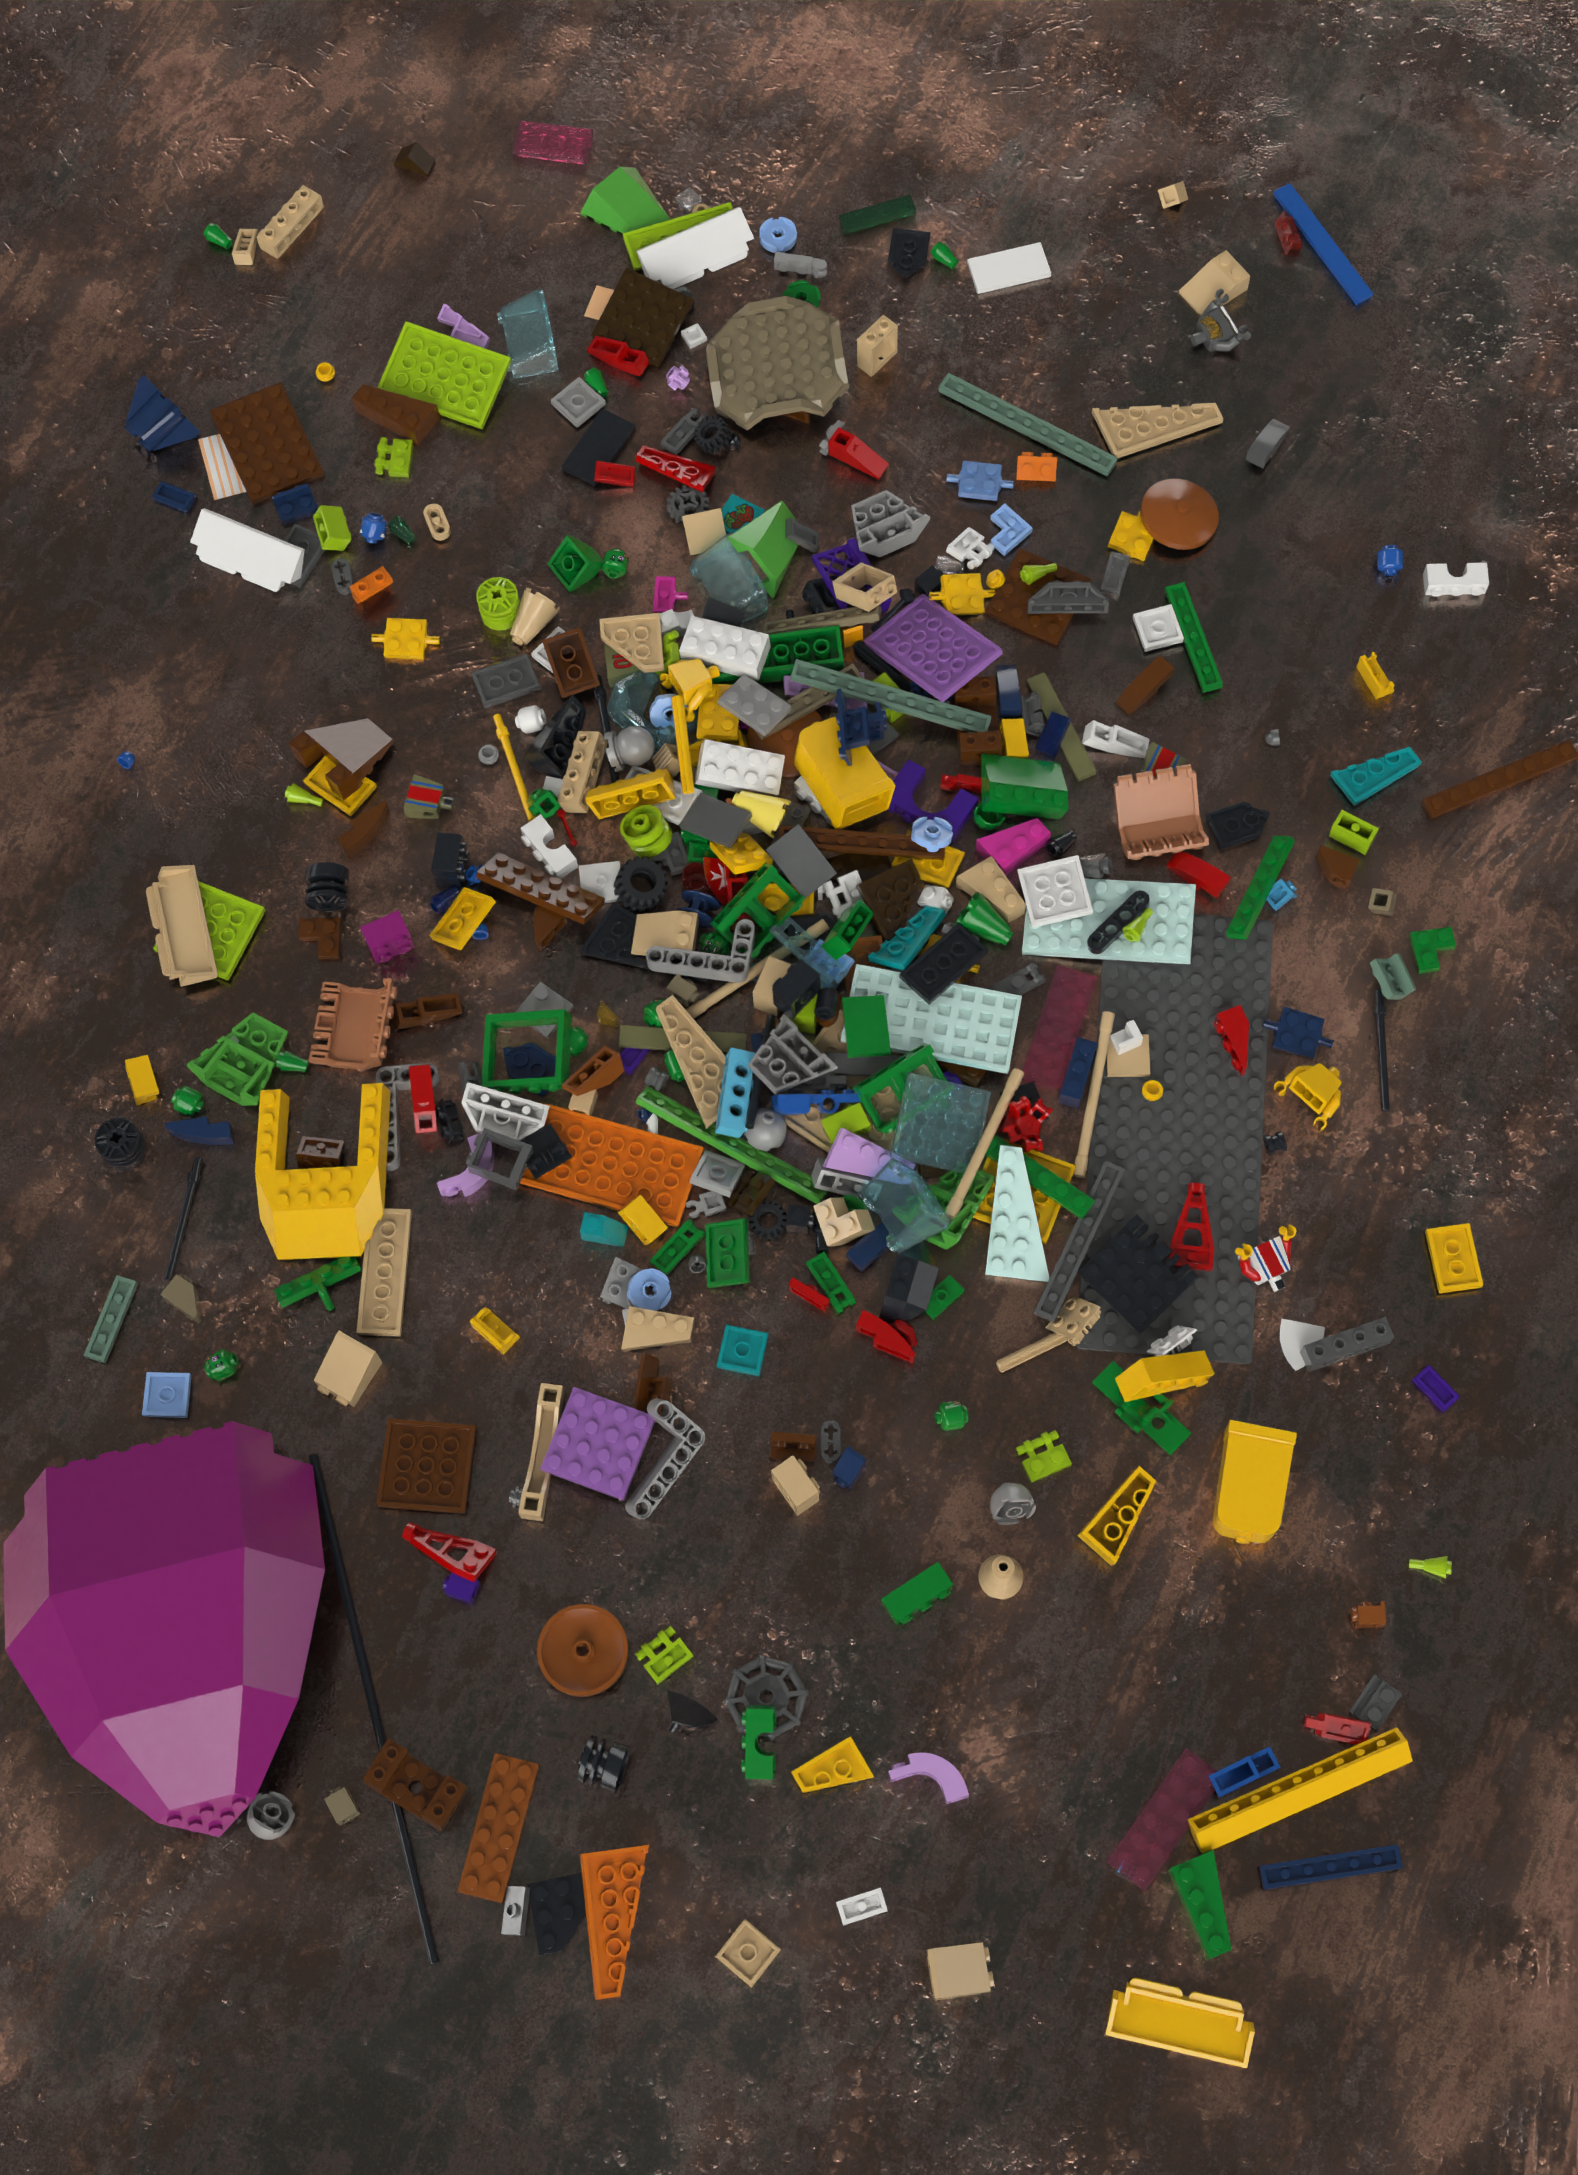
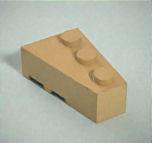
[956,856,1026,924]
[621,1306,695,1352]

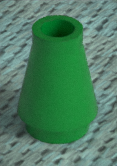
[204,223,233,249]
[930,241,959,269]
[584,368,609,398]
[276,1051,309,1073]

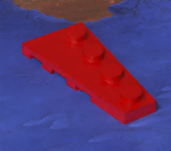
[636,446,716,492]

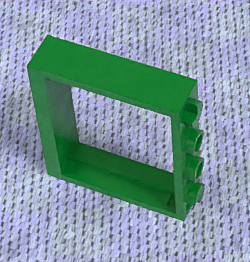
[481,1009,572,1094]

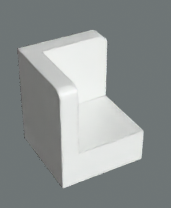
[1110,1020,1143,1055]

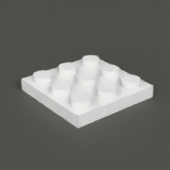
[1017,855,1093,928]

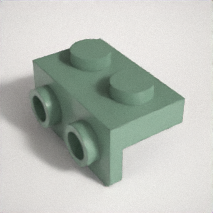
[1370,953,1416,1000]

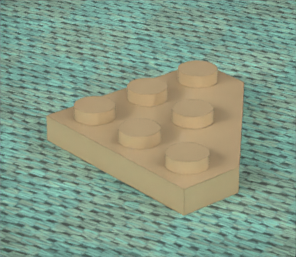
[600,613,665,673]

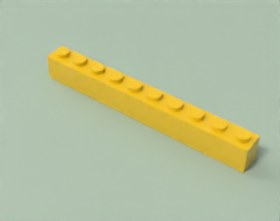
[1187,1727,1413,1854]

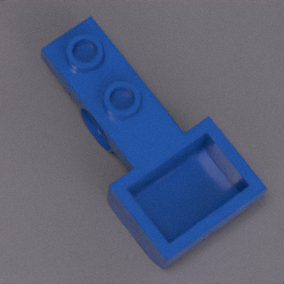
[771,1090,860,1115]

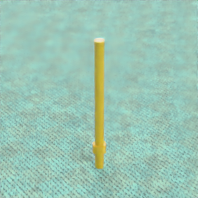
[493,714,536,822]

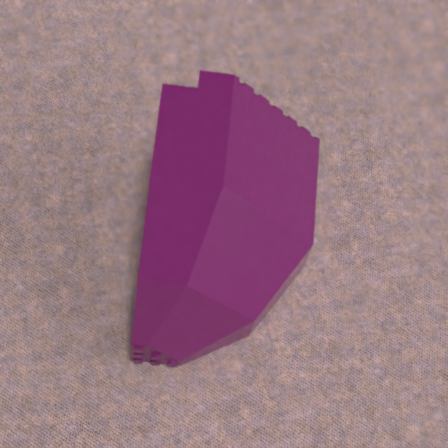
[3,1421,325,1837]

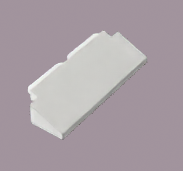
[637,207,754,289]
[190,508,305,592]

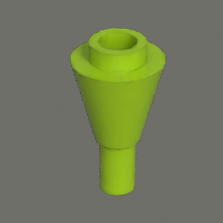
[1020,563,1057,585]
[285,783,324,807]
[1122,908,1153,942]
[1409,1556,1452,1579]

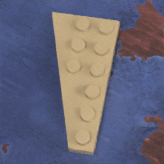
[1092,403,1223,458]
[655,995,752,1129]

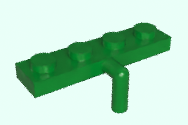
[274,1257,362,1311]

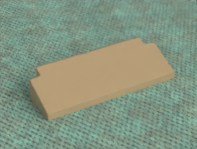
[146,865,218,987]

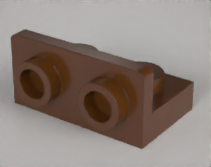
[296,1136,345,1169]
[770,1431,816,1463]

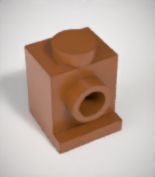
[1351,1601,1386,1628]

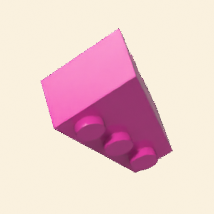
[976,818,1051,876]

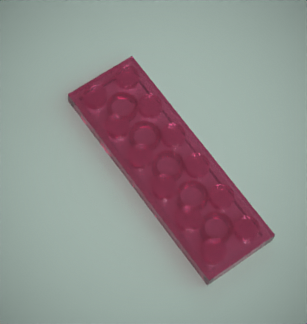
[1022,965,1097,1092]
[1106,1748,1217,1891]

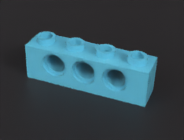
[715,1048,755,1138]

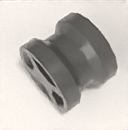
[644,1066,670,1092]

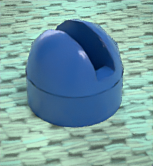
[117,751,135,769]
[472,922,489,940]

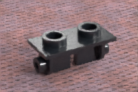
[435,1098,464,1146]

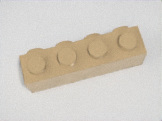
[257,185,324,259]
[558,731,608,813]

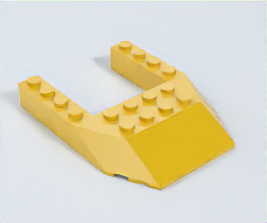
[255,1083,391,1260]

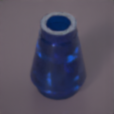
[429,886,460,914]

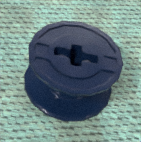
[676,890,721,928]

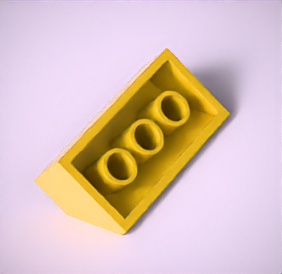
[585,769,676,820]

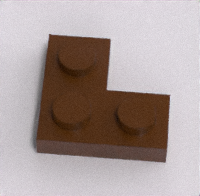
[298,918,342,960]

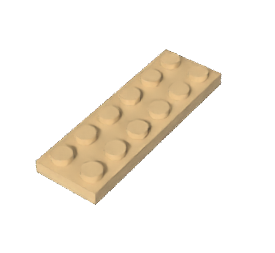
[357,1208,412,1336]

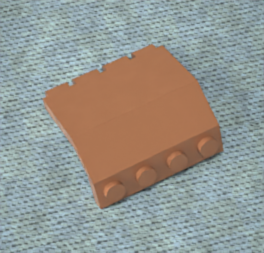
[1113,764,1209,860]

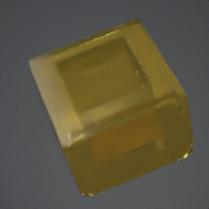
[596,1002,619,1028]

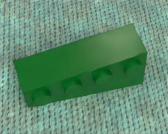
[1168,1850,1232,1960]

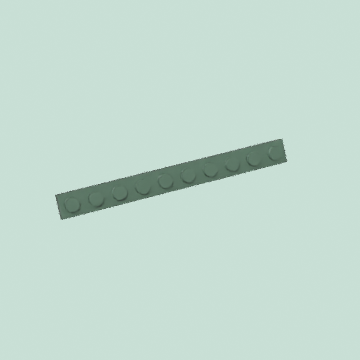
[938,373,1118,477]
[790,659,992,733]

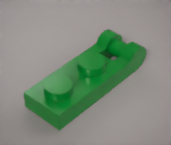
[649,1219,705,1276]
[806,1252,856,1314]

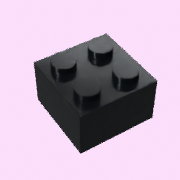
[431,832,470,889]
[772,959,821,1020]

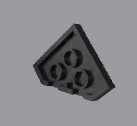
[527,1872,586,1956]

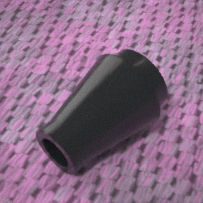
[1046,830,1077,857]

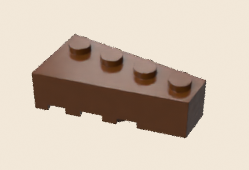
[352,384,440,446]

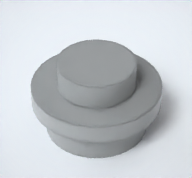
[478,745,499,765]

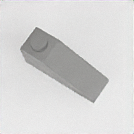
[811,1158,882,1202]

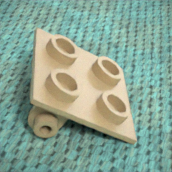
[1045,1295,1101,1346]

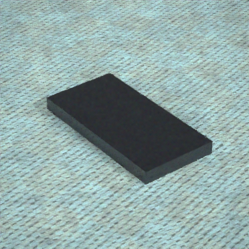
[561,408,636,486]
[899,923,989,1005]

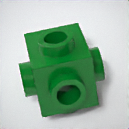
[526,788,561,820]

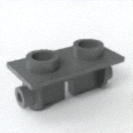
[1020,692,1045,737]

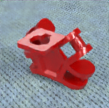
[997,1096,1053,1152]

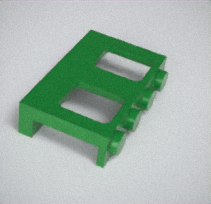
[710,862,806,959]
[853,1043,955,1134]

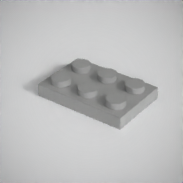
[718,674,791,736]

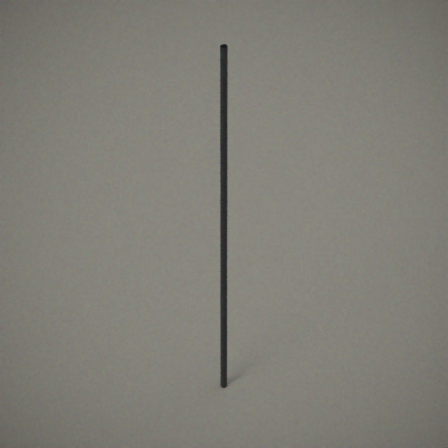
[308,1454,439,1965]

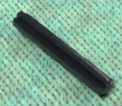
[853,640,911,692]

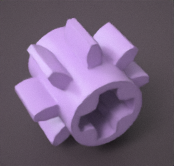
[666,365,690,390]

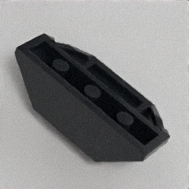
[879,1236,939,1323]

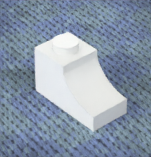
[660,609,694,640]

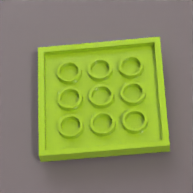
[153,881,266,981]

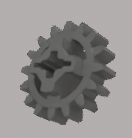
[667,484,709,526]

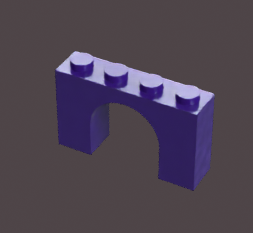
[887,759,978,844]

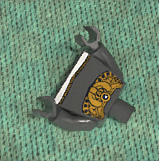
[1190,289,1251,352]

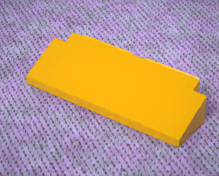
[1106,1977,1255,2068]

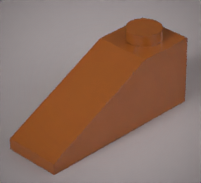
[561,1045,625,1096]

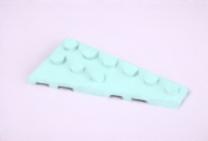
[985,1145,1050,1282]

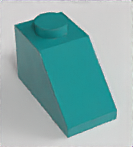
[580,1212,629,1248]

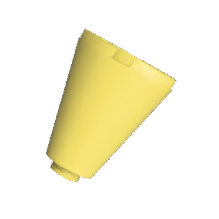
[731,790,791,839]

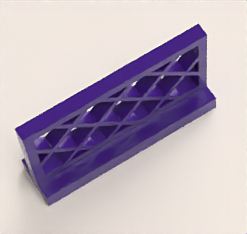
[811,538,892,613]

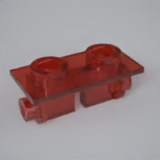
[1274,211,1302,254]

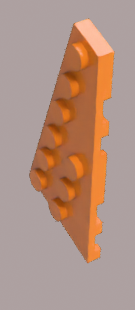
[580,1845,649,2000]

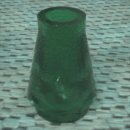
[388,515,417,545]

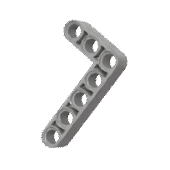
[646,919,755,983]
[376,1063,440,1171]
[625,1398,705,1519]

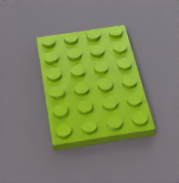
[377,321,512,430]

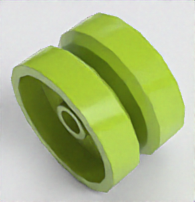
[620,805,673,858]

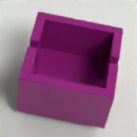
[360,910,414,964]

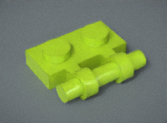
[374,437,414,478]
[652,630,680,678]
[1015,1430,1072,1483]
[635,1626,694,1685]

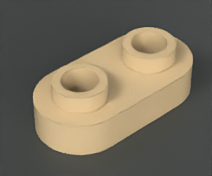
[423,504,451,541]

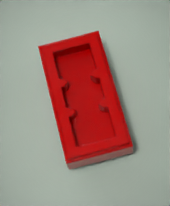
[594,461,635,487]
[789,1277,830,1311]

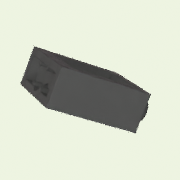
[466,1128,533,1190]

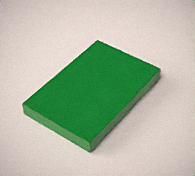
[841,995,891,1058]
[705,1218,750,1288]

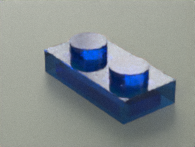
[1035,711,1072,757]

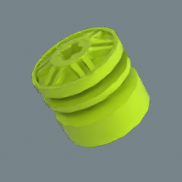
[476,577,520,631]

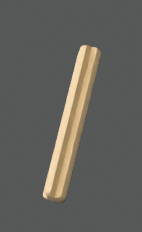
[996,1333,1069,1372]

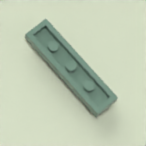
[84,1275,138,1364]

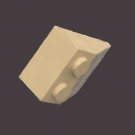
[1179,250,1250,316]
[631,911,699,957]

